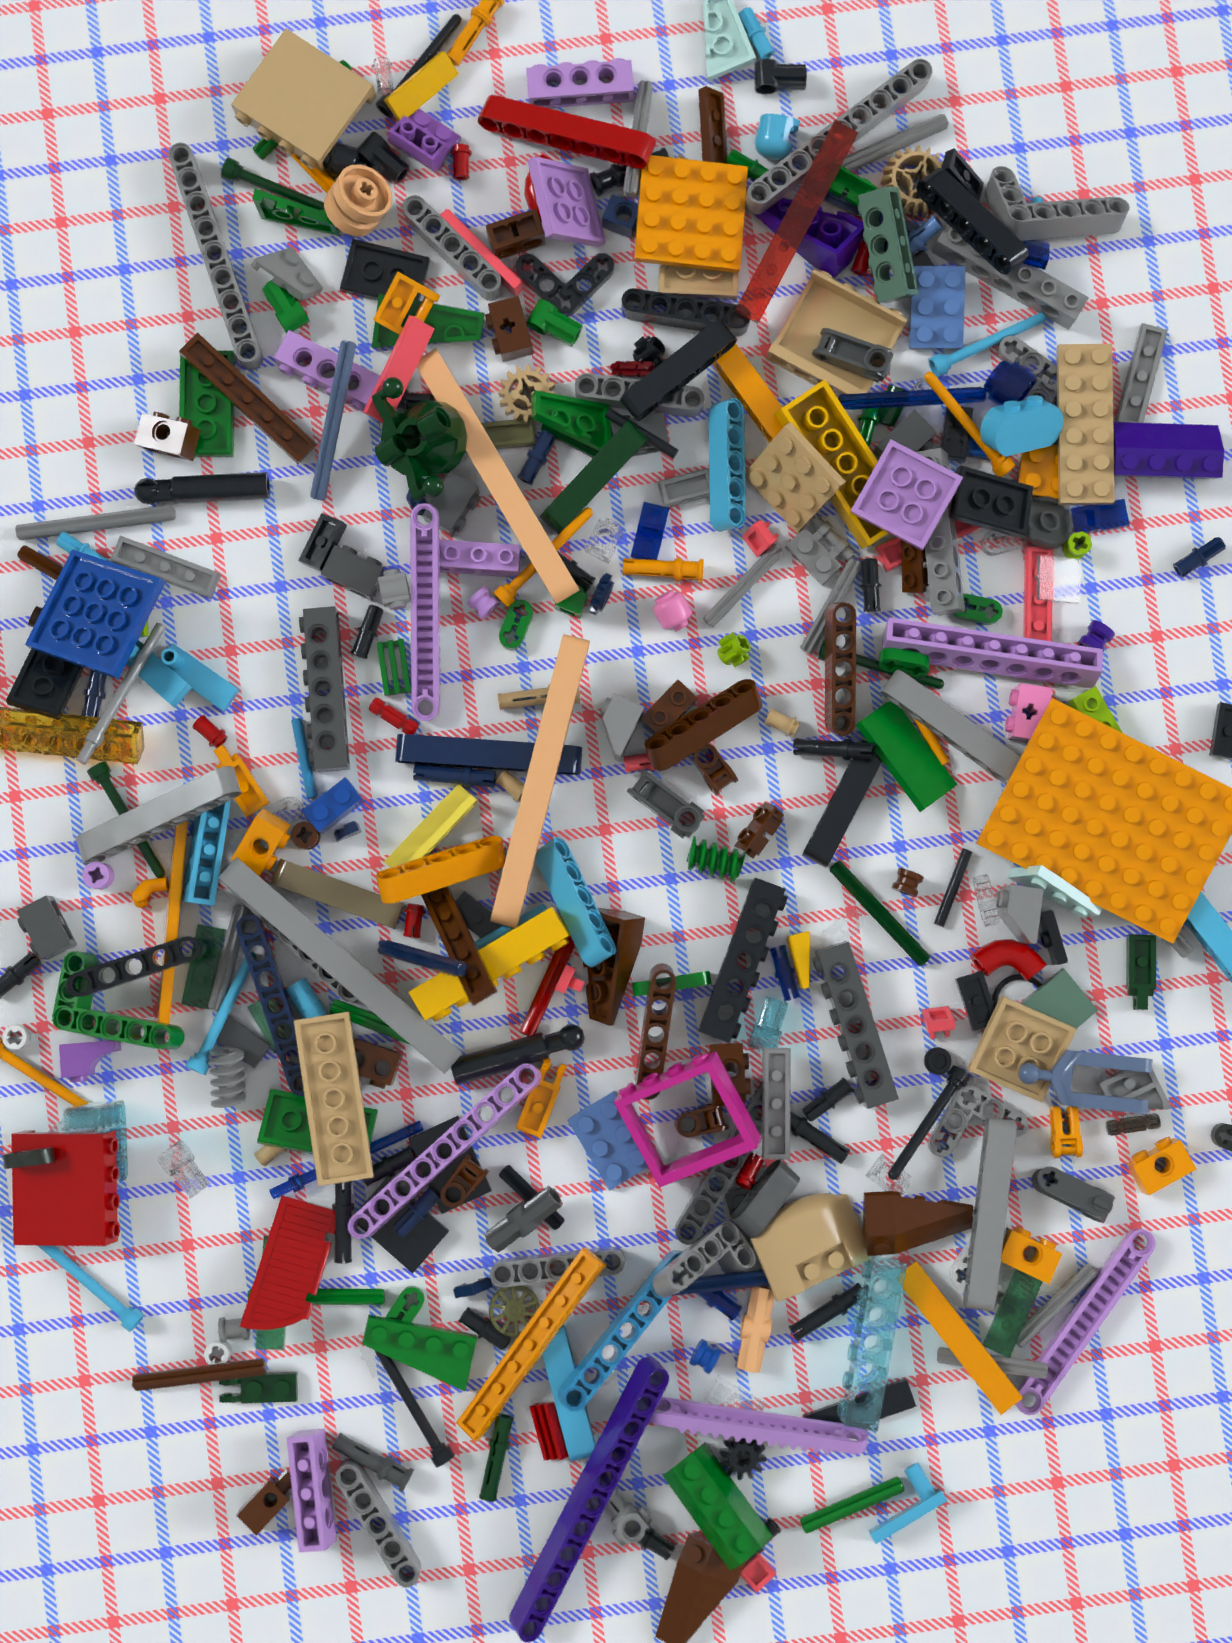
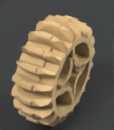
[880,145,943,219]

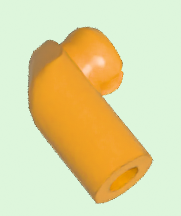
[131,877,169,908]

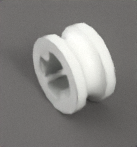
[2,1025,30,1050]
[204,1340,231,1365]

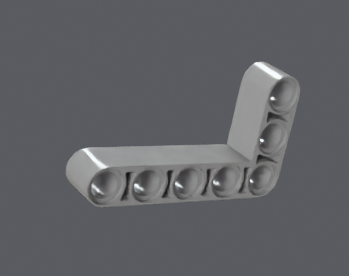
[984,166,1130,241]

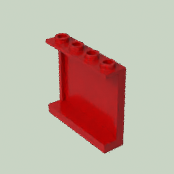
[11,1130,120,1246]

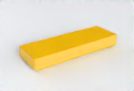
[384,51,459,121]

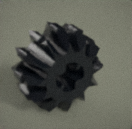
[719,1436,767,1480]

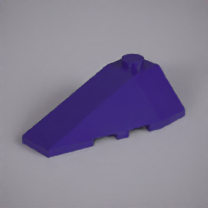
[753,198,864,278]

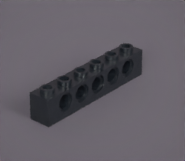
[698,878,788,1043]

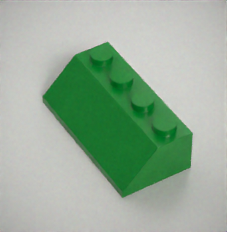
[662,1442,773,1571]

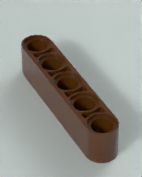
[825,602,856,736]
[644,679,762,771]
[635,963,676,1100]

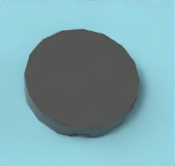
[1027,496,1074,549]

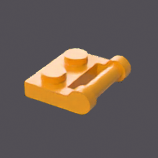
[373,271,441,335]

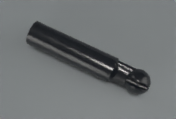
[134,472,270,505]
[451,1024,585,1086]

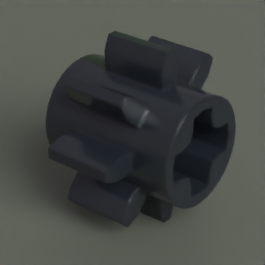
[633,335,665,368]

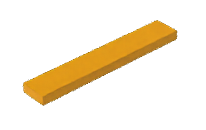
[895,1261,1023,1415]

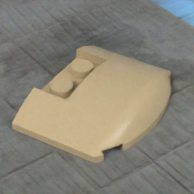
[750,1193,873,1302]

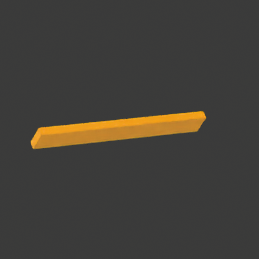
[157,821,188,1024]
[456,1247,606,1442]

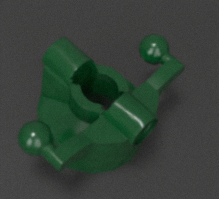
[372,377,467,502]

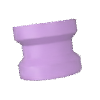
[467,586,501,620]
[82,862,114,890]

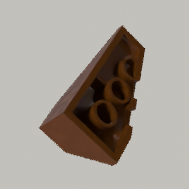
[583,908,645,1026]
[863,1191,974,1256]
[655,1531,746,1643]

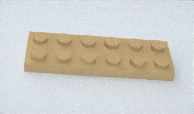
[1056,344,1115,505]
[294,1012,374,1186]

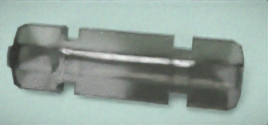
[1106,1113,1161,1136]

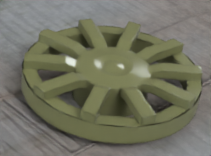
[489,1285,540,1337]

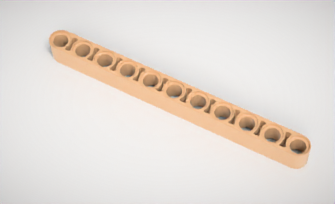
[417,348,580,604]
[490,634,590,928]

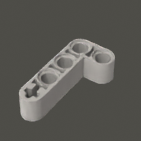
[653,1221,756,1298]

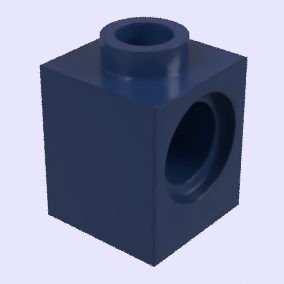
[602,194,638,239]

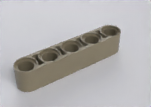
[271,858,404,929]

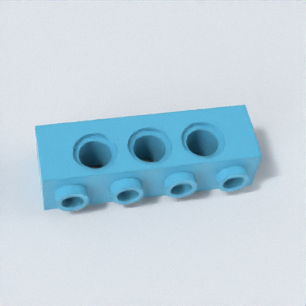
[182,800,231,906]

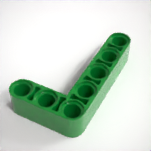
[52,951,185,1050]

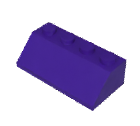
[1113,422,1224,479]

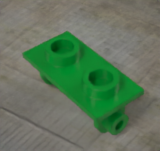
[820,162,878,207]

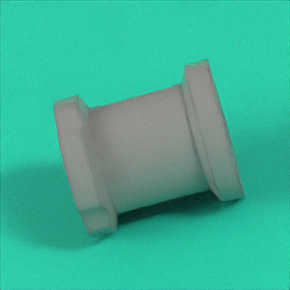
[218,1316,251,1343]

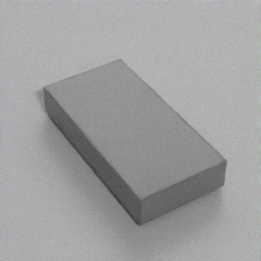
[657,468,710,509]

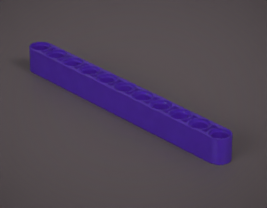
[509,1356,669,1643]

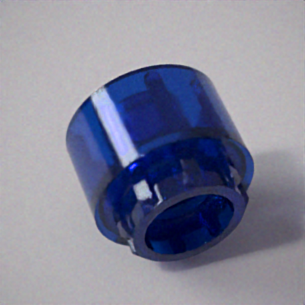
[984,361,1038,406]

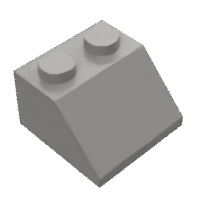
[600,693,644,762]
[994,885,1044,945]

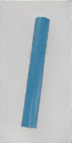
[291,718,318,799]

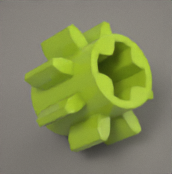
[717,632,751,667]

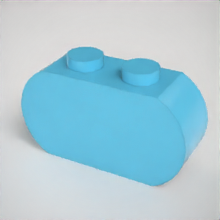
[980,395,1063,457]

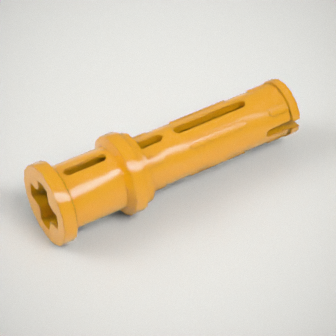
[446,0,505,67]
[622,557,704,583]

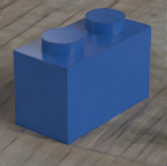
[302,777,365,834]

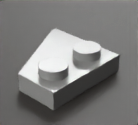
[251,247,323,301]
[1097,1069,1171,1110]

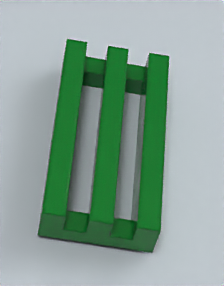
[377,638,411,696]

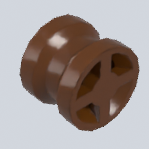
[291,822,321,850]
[891,868,924,897]

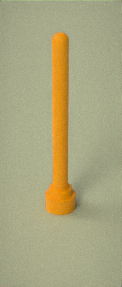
[924,371,1015,477]
[493,507,593,608]
[0,1039,98,1117]

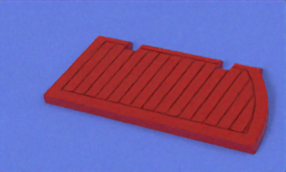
[239,1196,335,1330]

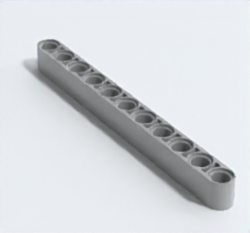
[218,857,463,1074]

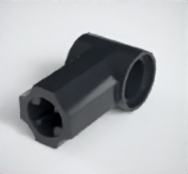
[754,59,807,95]
[357,131,410,185]

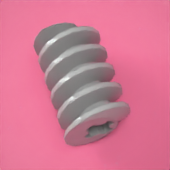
[209,1046,246,1108]

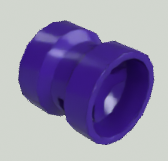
[1077,620,1115,652]

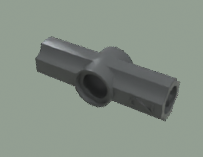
[484,1185,563,1253]

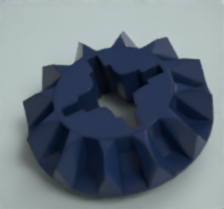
[589,573,614,615]

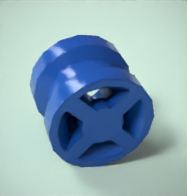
[689,1339,722,1374]

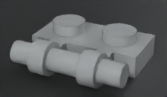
[785,515,855,586]

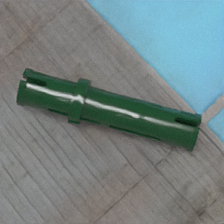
[479,1413,514,1502]

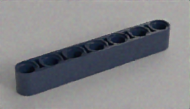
[395,734,583,775]
[236,914,305,1096]

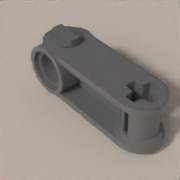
[812,328,894,382]
[626,770,705,839]
[1031,1166,1115,1223]

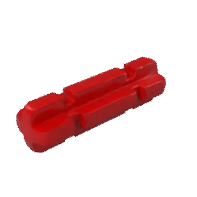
[369,697,419,735]

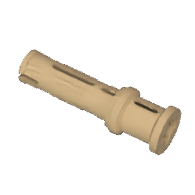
[498,684,580,710]

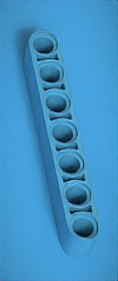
[558,1250,682,1412]

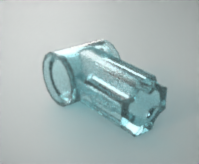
[748,996,788,1051]

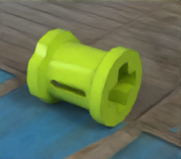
[1062,531,1092,560]

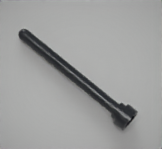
[376,14,462,118]
[888,1065,971,1180]
[375,1351,455,1468]

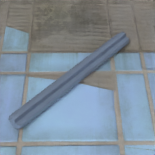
[310,340,356,500]

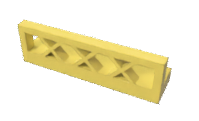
[384,784,479,867]

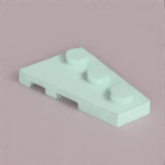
[703,0,756,82]
[1007,865,1102,918]

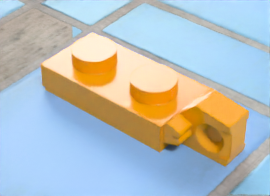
[213,745,270,818]

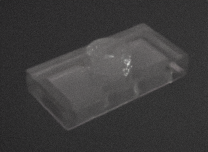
[704,1375,766,1412]

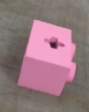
[1005,683,1053,742]

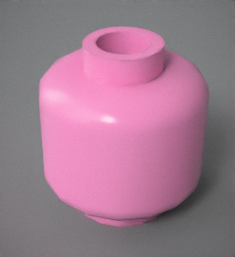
[653,590,692,632]

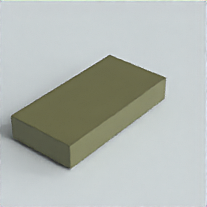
[481,418,536,450]

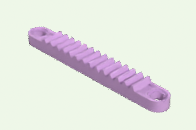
[410,503,441,721]
[1015,1228,1155,1415]
[649,1397,868,1455]

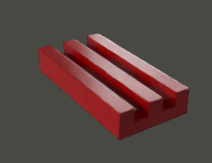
[529,1402,569,1461]

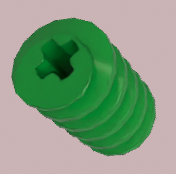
[686,836,746,883]

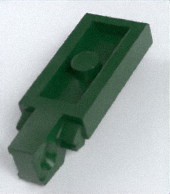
[1126,934,1156,1010]

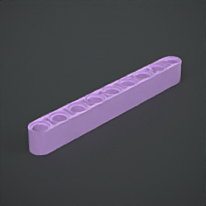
[348,1064,542,1239]

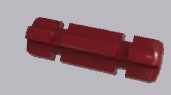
[610,361,655,378]

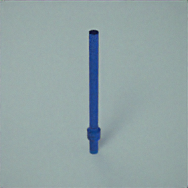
[269,1120,424,1199]

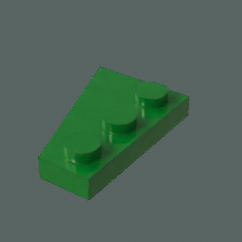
[252,189,340,236]
[531,390,612,451]

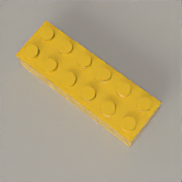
[774,379,888,549]
[408,907,571,1022]

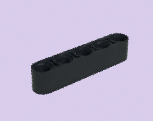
[916,168,1029,275]
[621,288,750,337]
[620,319,737,422]
[802,739,882,868]
[67,936,203,997]

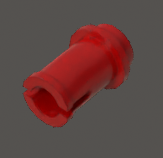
[451,144,472,181]
[850,240,870,277]
[192,715,228,748]
[403,903,426,938]
[735,1152,764,1190]

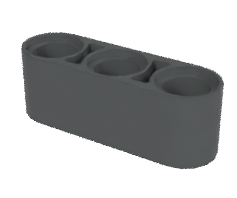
[731,1159,800,1238]

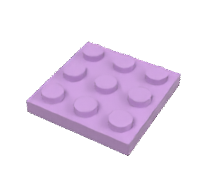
[528,156,606,247]
[851,439,963,551]

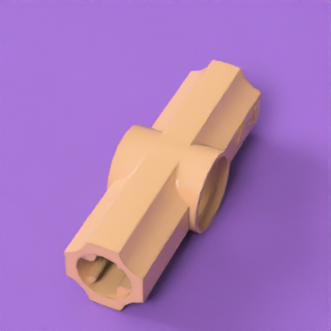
[736,1286,774,1373]

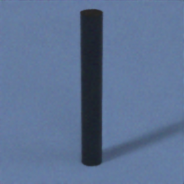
[605,408,679,459]
[934,848,972,927]

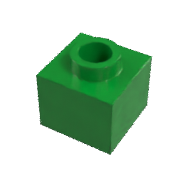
[555,586,588,619]

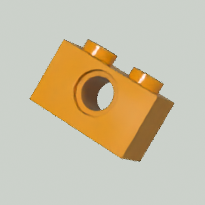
[231,808,292,876]
[1126,1137,1196,1195]
[1001,1226,1062,1284]

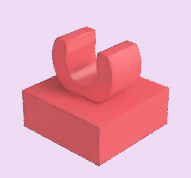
[741,520,779,558]
[555,965,585,994]
[922,1006,955,1039]

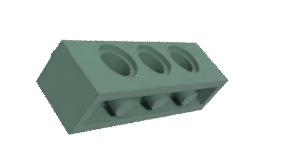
[858,186,919,303]

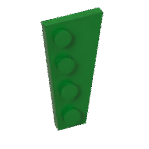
[371,293,485,348]
[362,1315,477,1391]

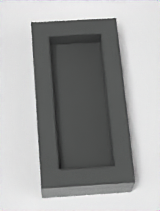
[216,1015,272,1068]

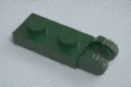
[219,1372,298,1403]

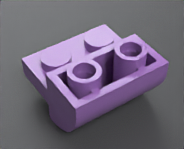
[388,109,461,172]

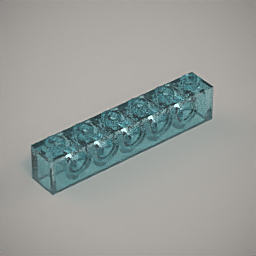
[837,1256,907,1432]

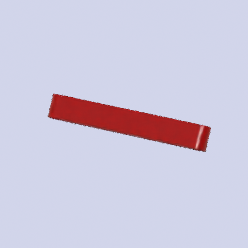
[478,95,656,169]

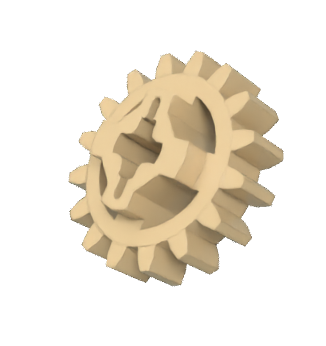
[498,364,556,424]

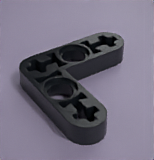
[516,253,614,317]

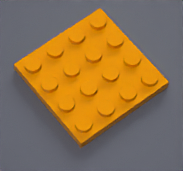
[634,155,748,273]

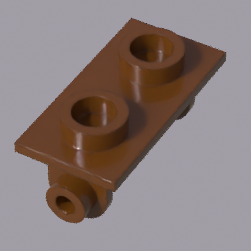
[901,540,929,593]
[734,802,784,859]

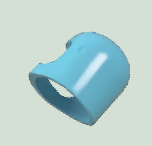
[755,113,800,160]

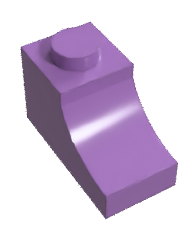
[59,1040,121,1082]

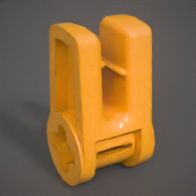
[1049,1106,1083,1158]

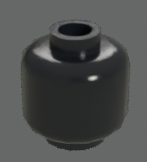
[323,142,363,179]

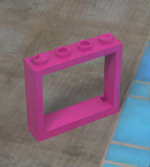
[614,1051,761,1188]

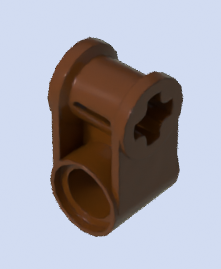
[692,744,739,796]
[674,1103,729,1138]
[441,1154,489,1208]

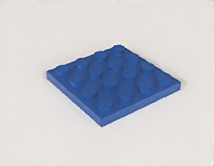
[25,549,165,680]

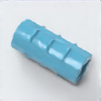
[285,978,328,1019]

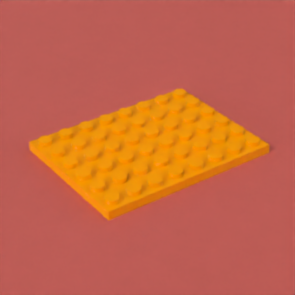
[976,698,1232,944]

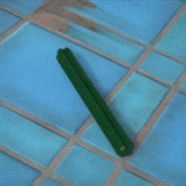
[829,861,930,966]

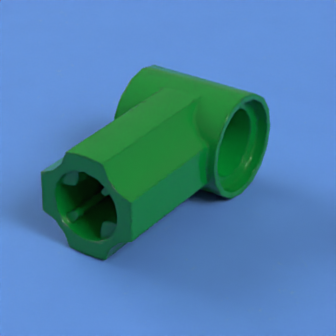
[262,280,310,334]
[526,299,583,347]

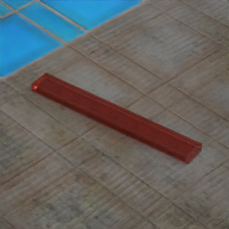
[735,120,859,324]

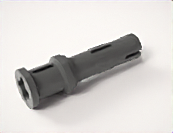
[331,1433,414,1492]

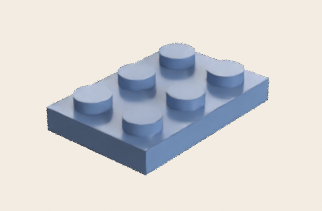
[909,266,966,349]
[567,1091,648,1191]

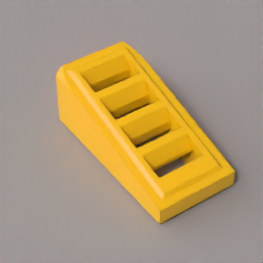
[786,931,810,989]

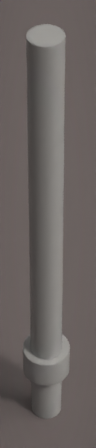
[76,623,166,765]

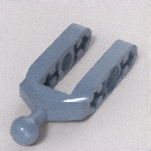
[1018,1050,1153,1114]

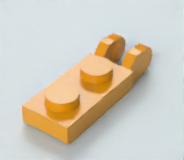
[515,1059,567,1138]

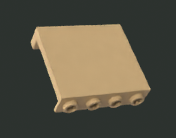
[231,29,376,172]
[766,269,907,409]

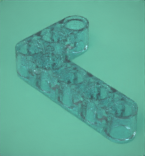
[63,1100,128,1181]

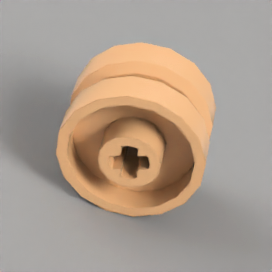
[324,165,392,236]

